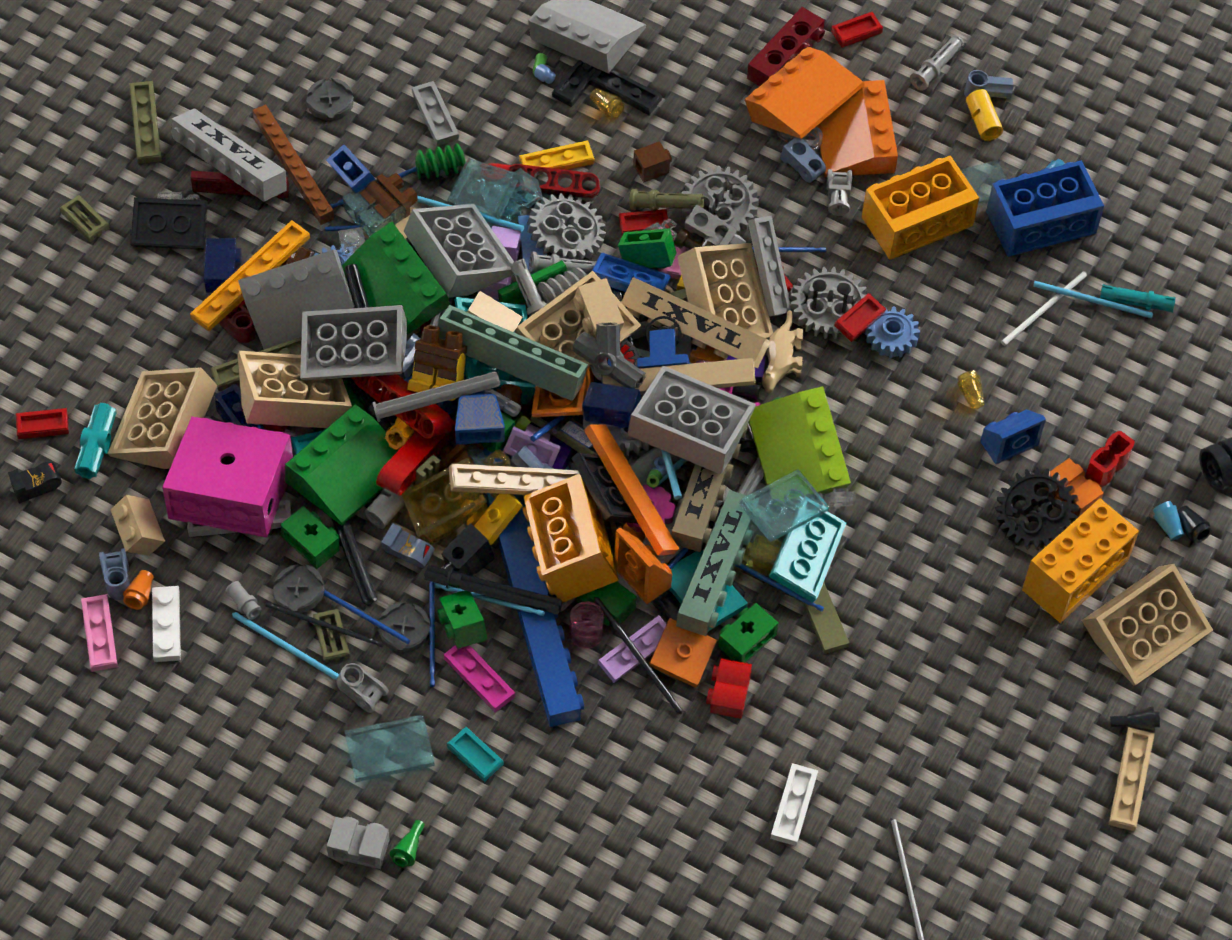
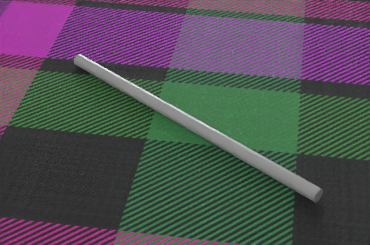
[891,820,924,940]

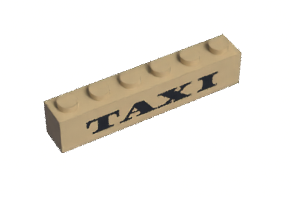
[621,277,771,368]

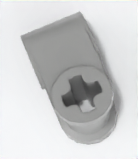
[336,663,389,713]

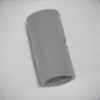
[364,484,416,529]

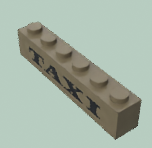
[672,424,748,552]

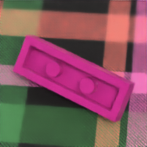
[443,645,515,713]

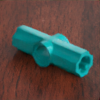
[74,403,116,479]

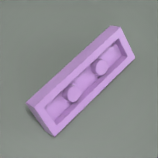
[598,616,666,683]

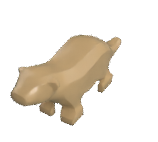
[762,310,803,393]

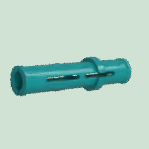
[1100,284,1176,313]

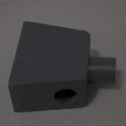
[442,523,495,576]

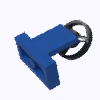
[637,316,690,369]

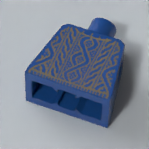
[455,390,505,444]

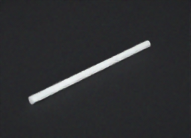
[1001,271,1087,346]

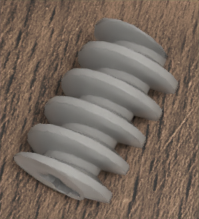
[537,267,586,304]

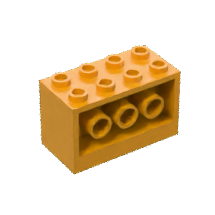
[862,155,979,260]
[523,473,619,603]
[1022,498,1139,623]

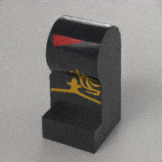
[8,462,62,504]

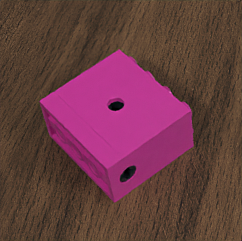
[162,416,293,538]

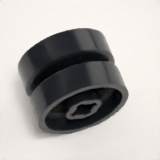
[1199,437,1232,491]

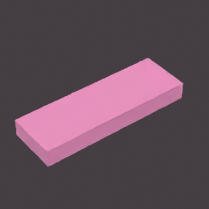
[81,594,118,672]

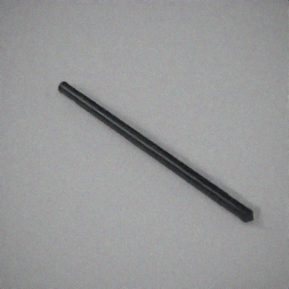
[594,597,682,714]

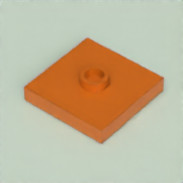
[649,618,717,688]

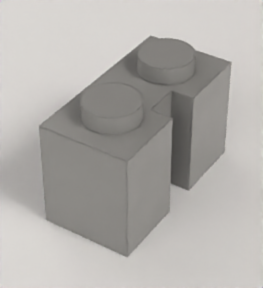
[327,817,390,869]

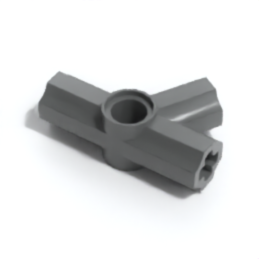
[572,322,646,392]

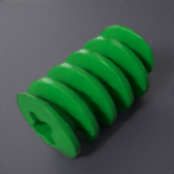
[415,143,467,181]

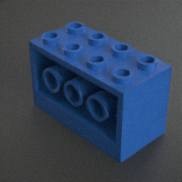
[986,160,1104,257]

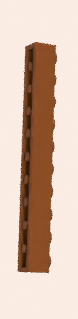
[253,104,334,225]

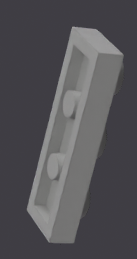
[412,81,459,146]

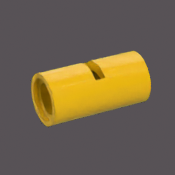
[966,89,1003,141]

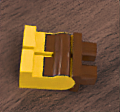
[407,325,467,401]

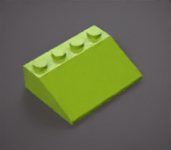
[749,386,851,507]

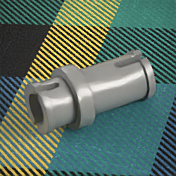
[226,581,262,620]

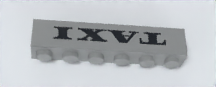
[171,108,287,201]

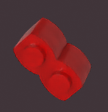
[1085,431,1135,487]
[706,658,752,719]

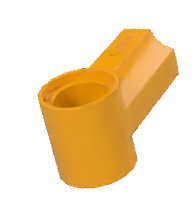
[385,417,416,450]

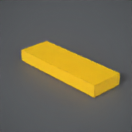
[519,140,595,176]

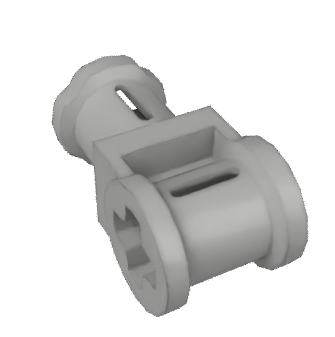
[826,169,852,216]

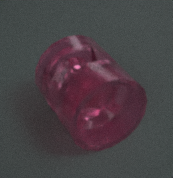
[569,601,604,648]

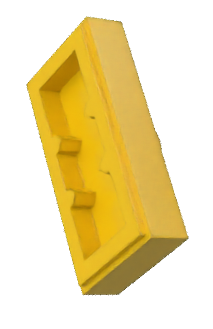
[474,494,523,545]

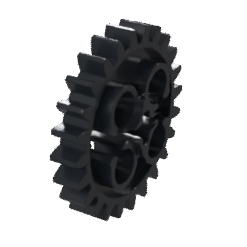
[995,467,1080,551]

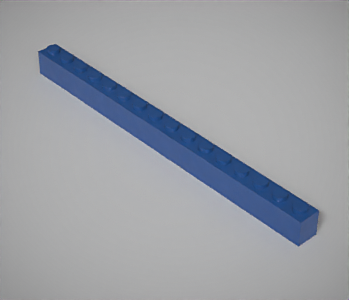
[458,372,584,727]

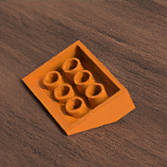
[744,47,864,139]
[816,80,898,177]

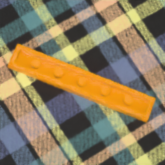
[190,220,310,331]

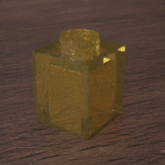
[744,534,782,575]

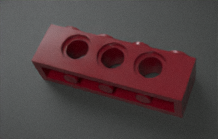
[747,7,825,86]

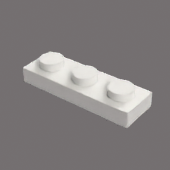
[152,586,181,662]
[770,763,818,846]

